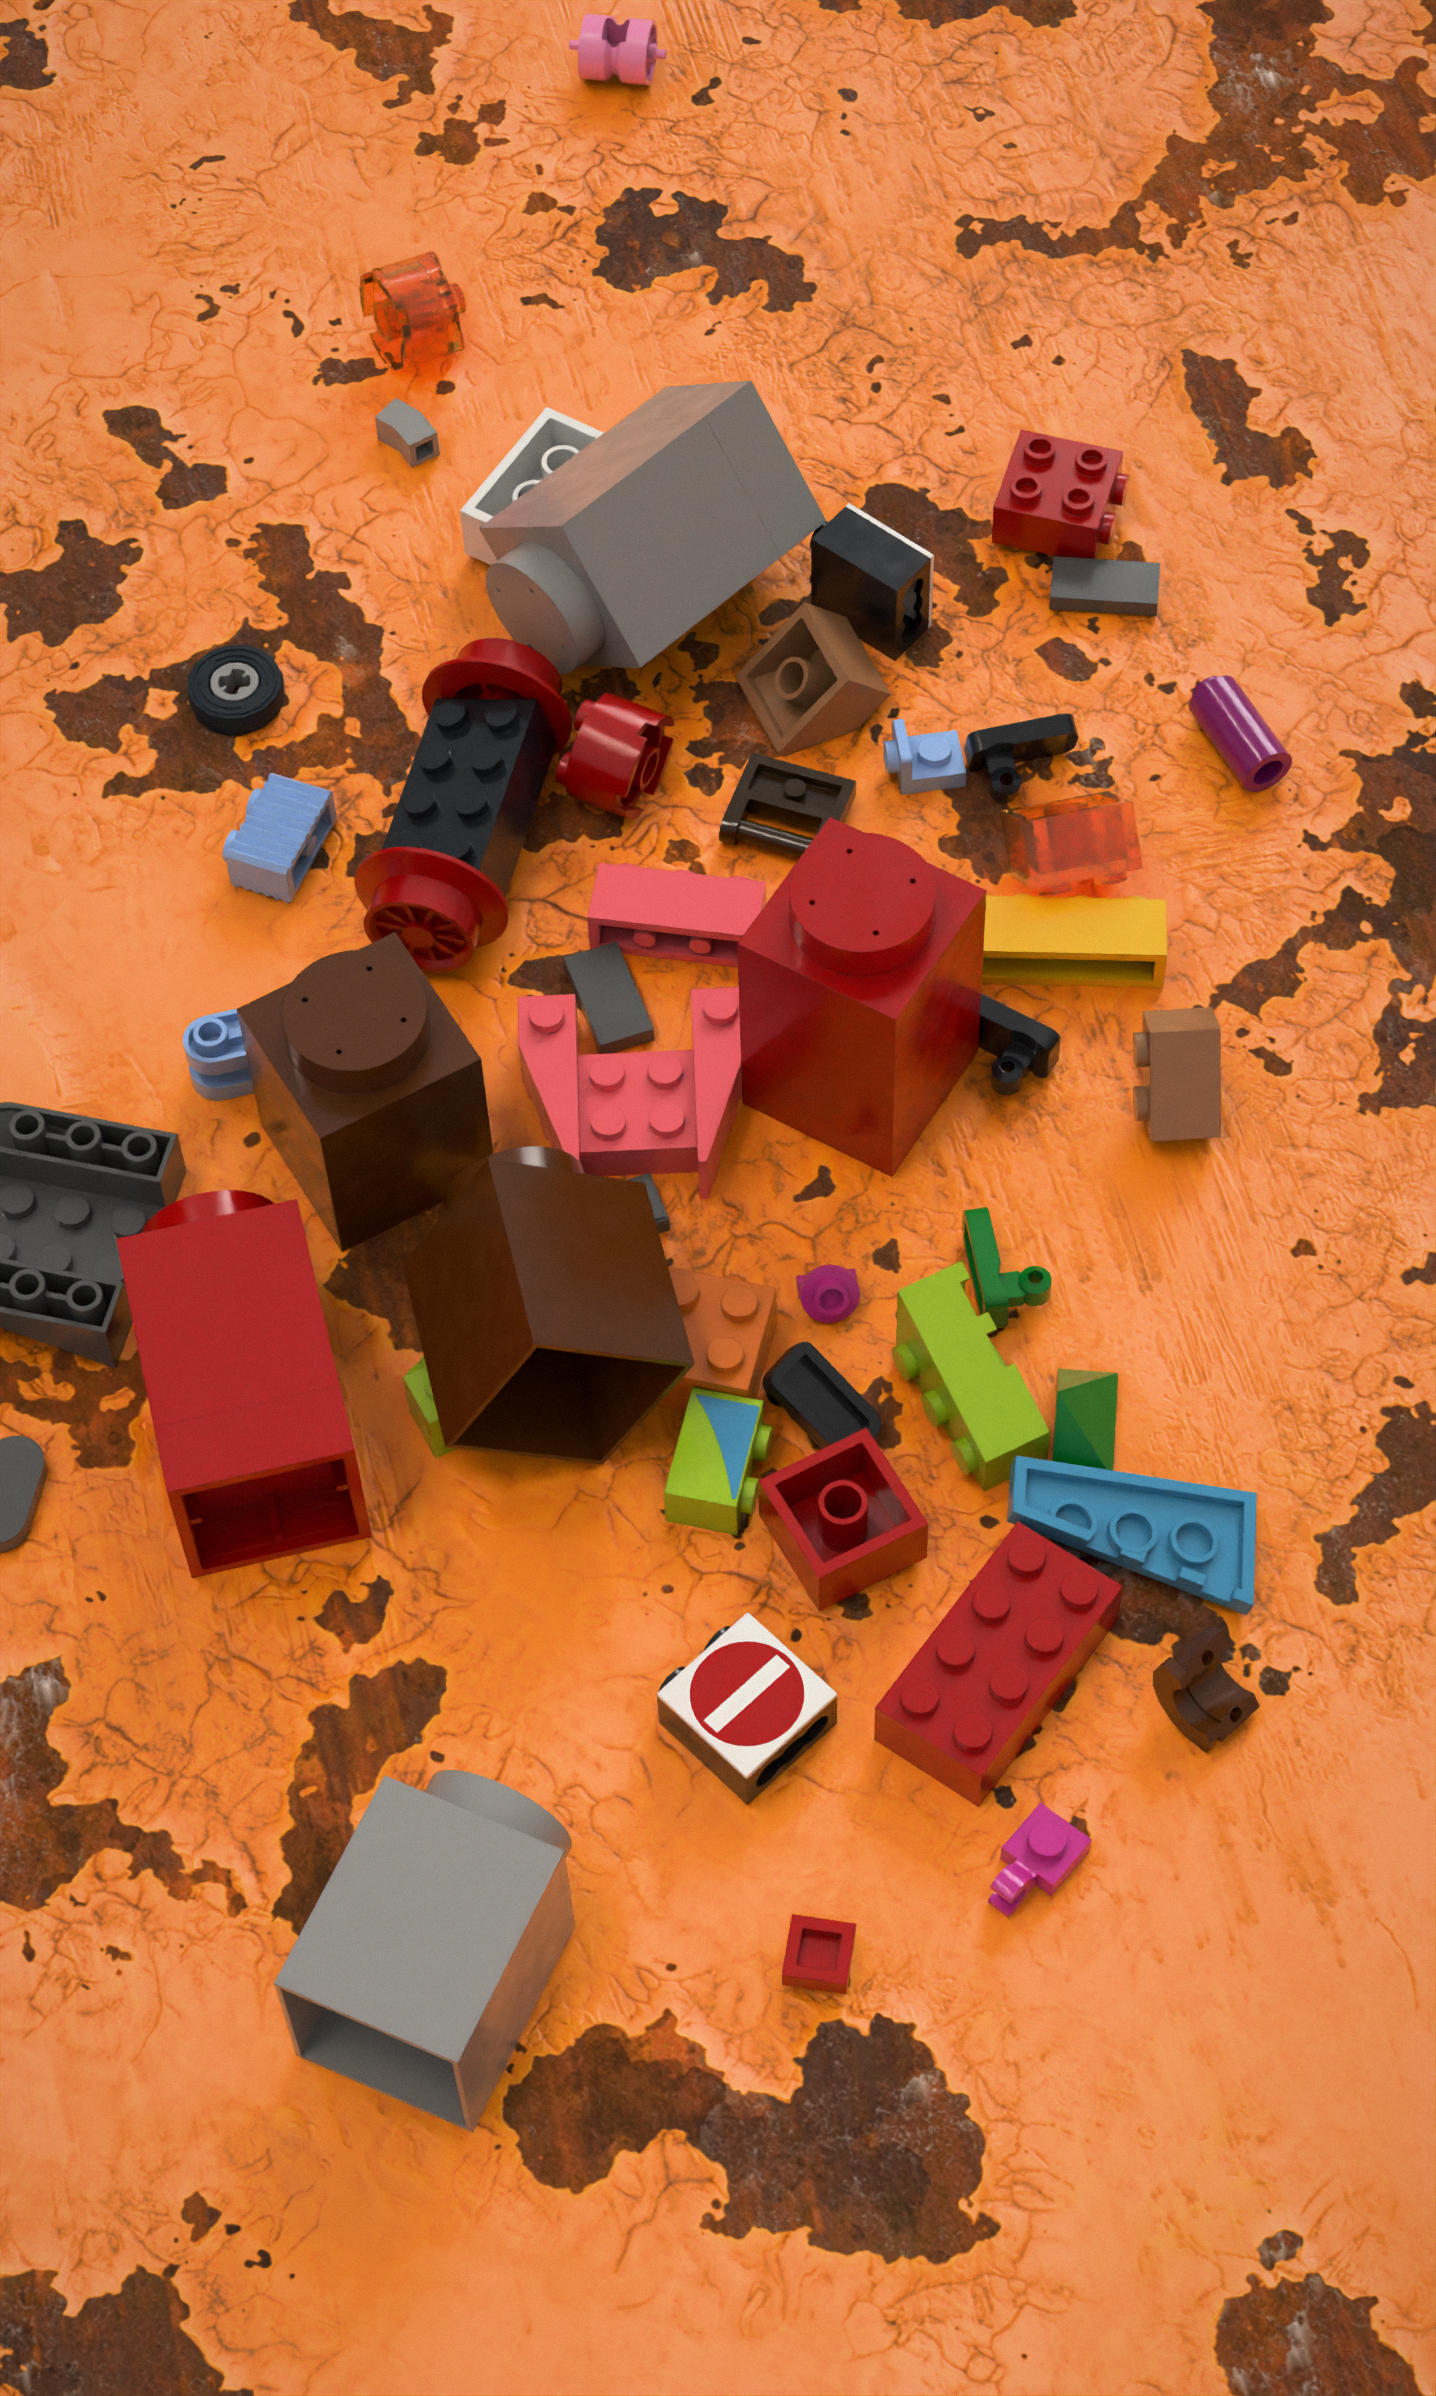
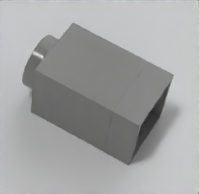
[479,380,826,674]

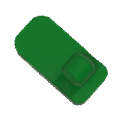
[962,1207,1052,1328]

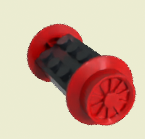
[354,638,572,972]

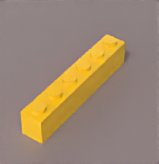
[982,894,1167,988]

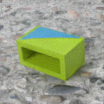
[664,1387,773,1535]

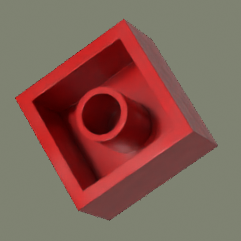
[758,1427,928,1612]

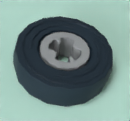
[187,645,285,736]

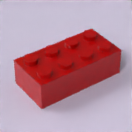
[874,1521,1123,1807]

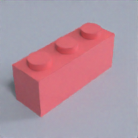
[587,863,767,967]

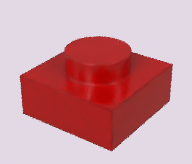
[782,1914,856,1994]

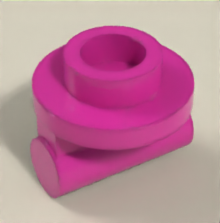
[796,1264,860,1323]

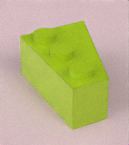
[891,1261,1050,1491]

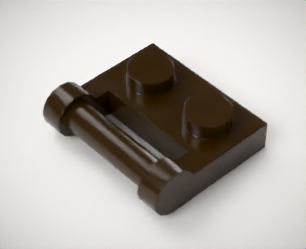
[719,753,856,857]

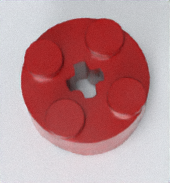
[556,693,674,820]

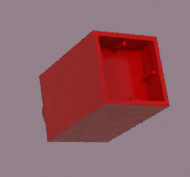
[737,817,987,1177]
[116,1190,372,1578]

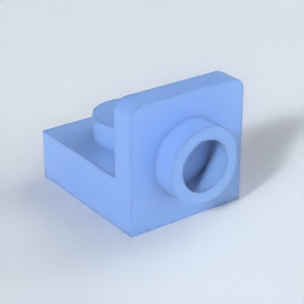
[883,719,966,795]

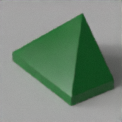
[1052,1368,1118,1470]

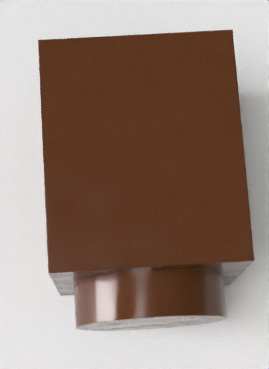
[236,932,493,1252]
[403,1146,695,1465]

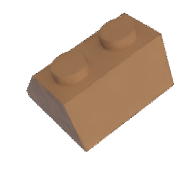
[735,602,891,756]

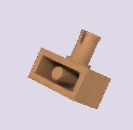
[1132,1007,1221,1142]

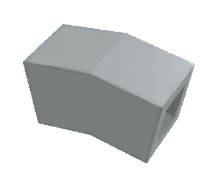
[375,398,440,468]

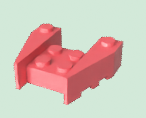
[518,987,742,1199]

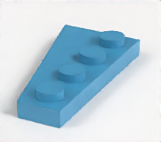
[1007,1455,1257,1615]

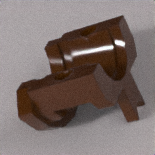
[1153,1626,1260,1753]

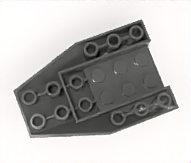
[0,1102,187,1368]

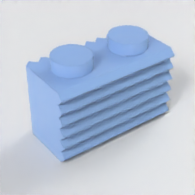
[222,773,337,903]

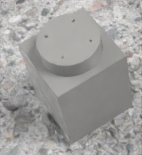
[274,1770,575,2133]

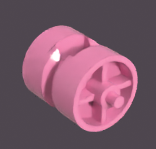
[569,13,667,86]

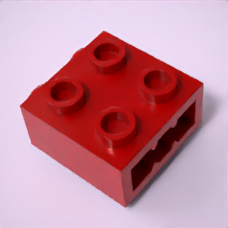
[992,429,1130,559]

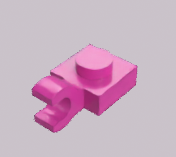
[988,1802,1092,1918]

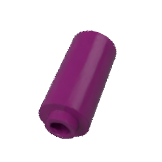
[1188,675,1292,792]

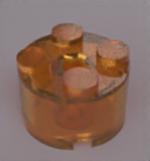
[359,251,466,371]

